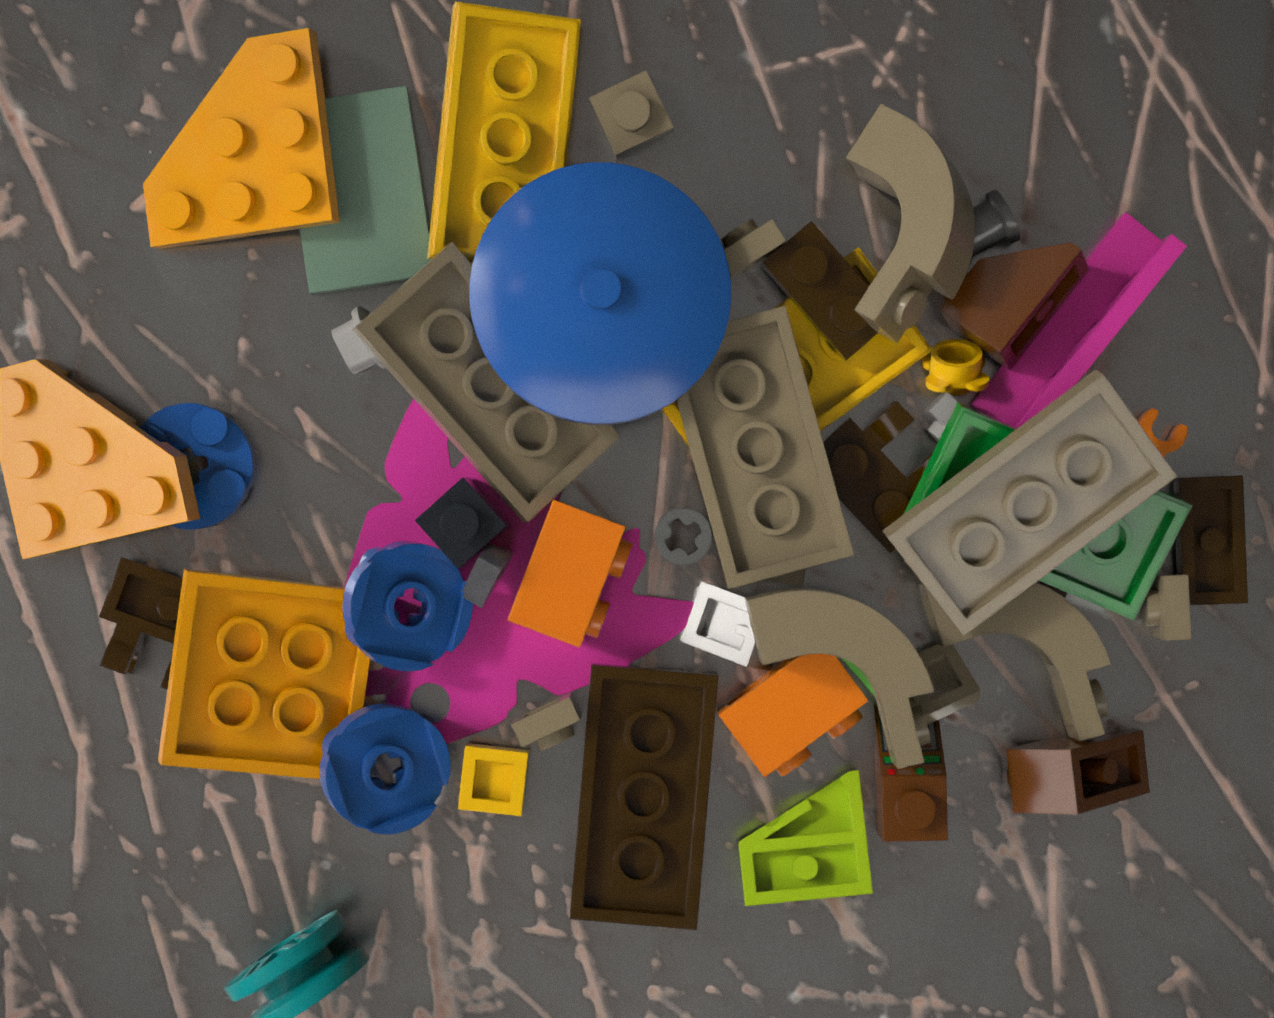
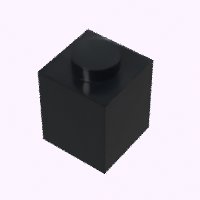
[415,477,512,569]

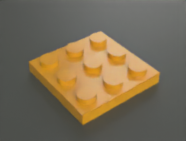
[158,569,370,779]

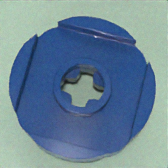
[139,403,257,530]
[342,541,473,671]
[320,703,451,835]

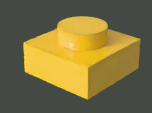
[458,743,530,816]

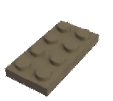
[352,242,621,522]
[677,306,854,590]
[883,369,1177,636]

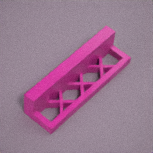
[967,212,1187,428]

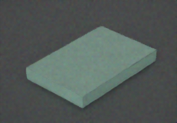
[300,86,430,295]

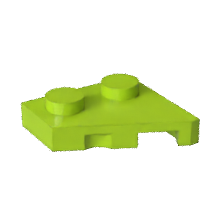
[738,770,873,906]

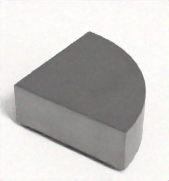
[462,544,513,608]

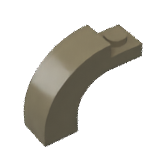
[846,104,975,343]
[917,582,1111,741]
[744,588,934,769]

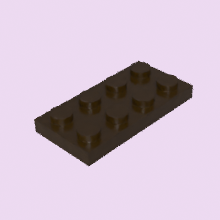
[570,663,719,930]

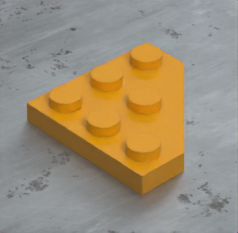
[143,28,340,249]
[0,359,200,559]

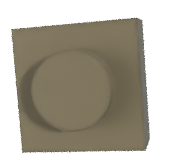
[589,70,674,158]
[721,219,786,280]
[1140,573,1191,641]
[909,644,981,725]
[511,692,582,751]

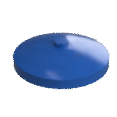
[469,162,731,425]

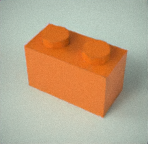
[507,499,633,648]
[717,654,868,778]

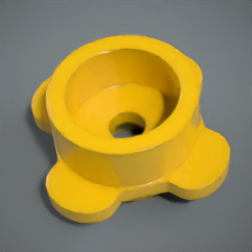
[922,339,990,396]

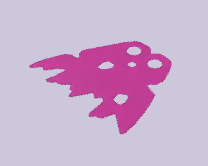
[344,399,694,744]

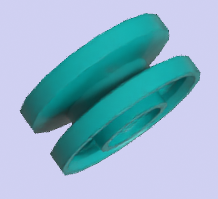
[223,910,370,1018]

